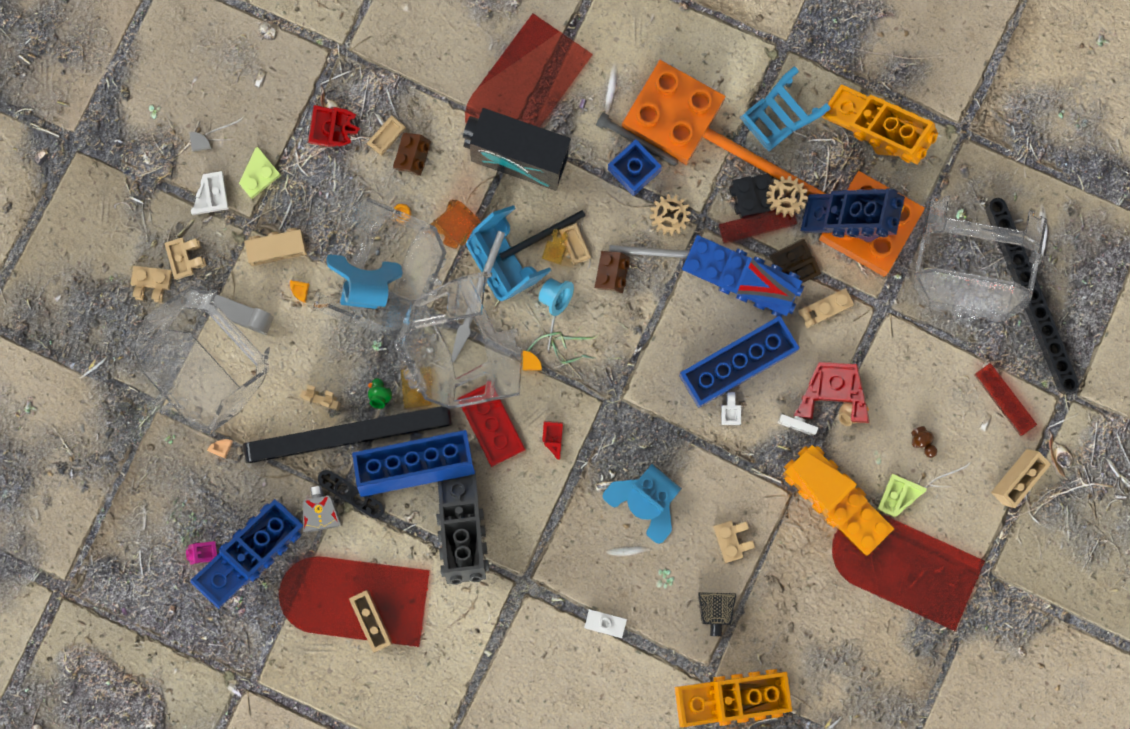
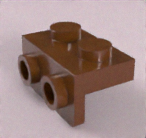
[393,132,431,176]
[594,251,630,293]

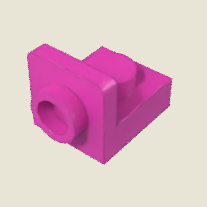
[186,541,217,565]

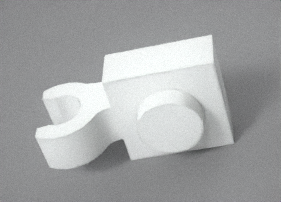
[721,392,741,425]

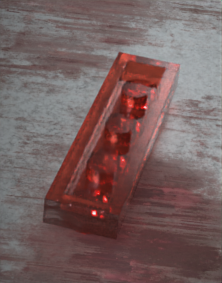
[718,207,797,244]
[974,363,1037,437]

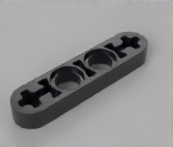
[318,470,385,519]

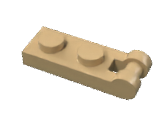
[798,288,854,328]

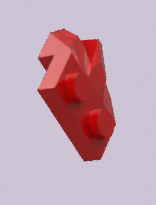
[308,105,360,147]

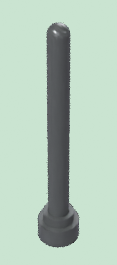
[596,112,678,166]

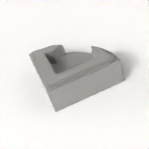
[189,132,212,152]

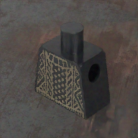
[698,592,736,637]

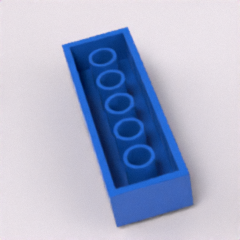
[679,316,800,408]
[352,430,475,497]

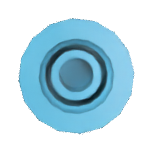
[539,278,574,316]

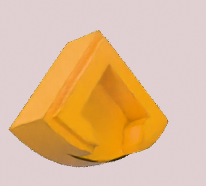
[290,280,310,303]
[523,351,542,371]

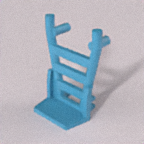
[740,66,831,152]

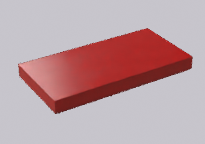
[457,382,526,467]

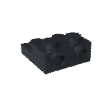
[729,173,776,220]

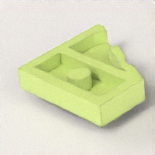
[239,147,281,199]
[877,474,927,518]

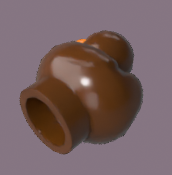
[911,426,938,458]

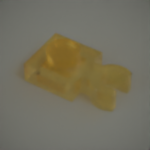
[542,229,568,265]

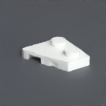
[191,171,229,215]

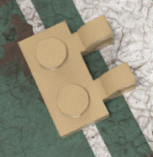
[164,238,207,280]
[130,266,172,303]
[300,385,341,411]
[713,520,755,563]

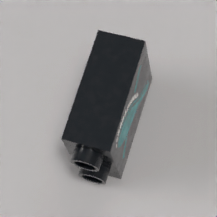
[463,108,571,191]

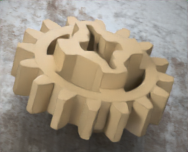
[766,176,808,218]
[649,194,691,236]

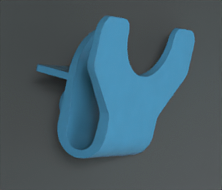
[326,254,403,309]
[603,464,682,544]

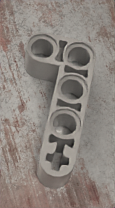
[198,291,274,335]

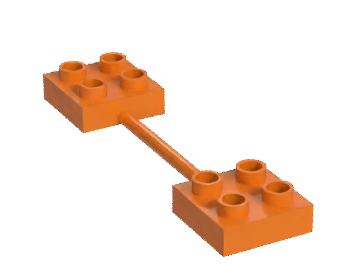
[622,60,925,277]

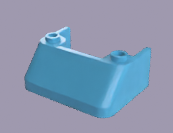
[465,205,551,301]

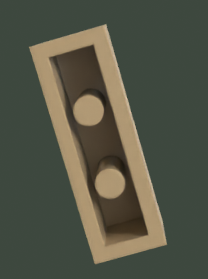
[244,228,307,266]
[991,449,1051,508]
[349,590,393,653]

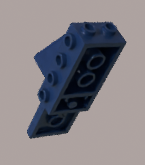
[800,188,905,242]

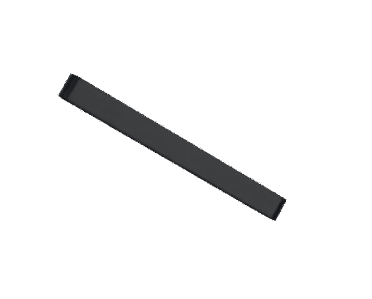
[985,198,1079,395]
[243,406,453,463]

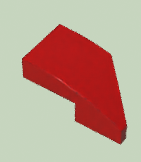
[542,421,563,460]

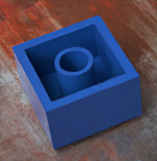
[608,139,662,197]

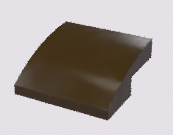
[769,239,821,283]

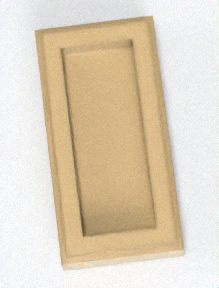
[367,115,406,156]
[559,223,591,266]

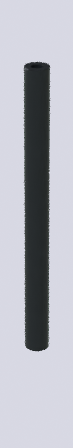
[499,210,585,261]

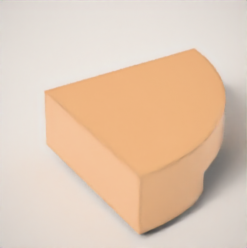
[207,439,233,459]

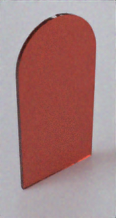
[465,13,593,127]
[832,514,985,631]
[279,556,430,647]

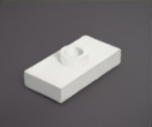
[778,414,818,436]
[584,609,627,638]

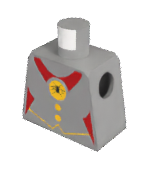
[303,486,342,533]

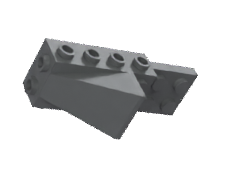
[436,471,489,585]

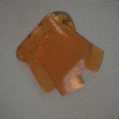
[430,200,481,249]

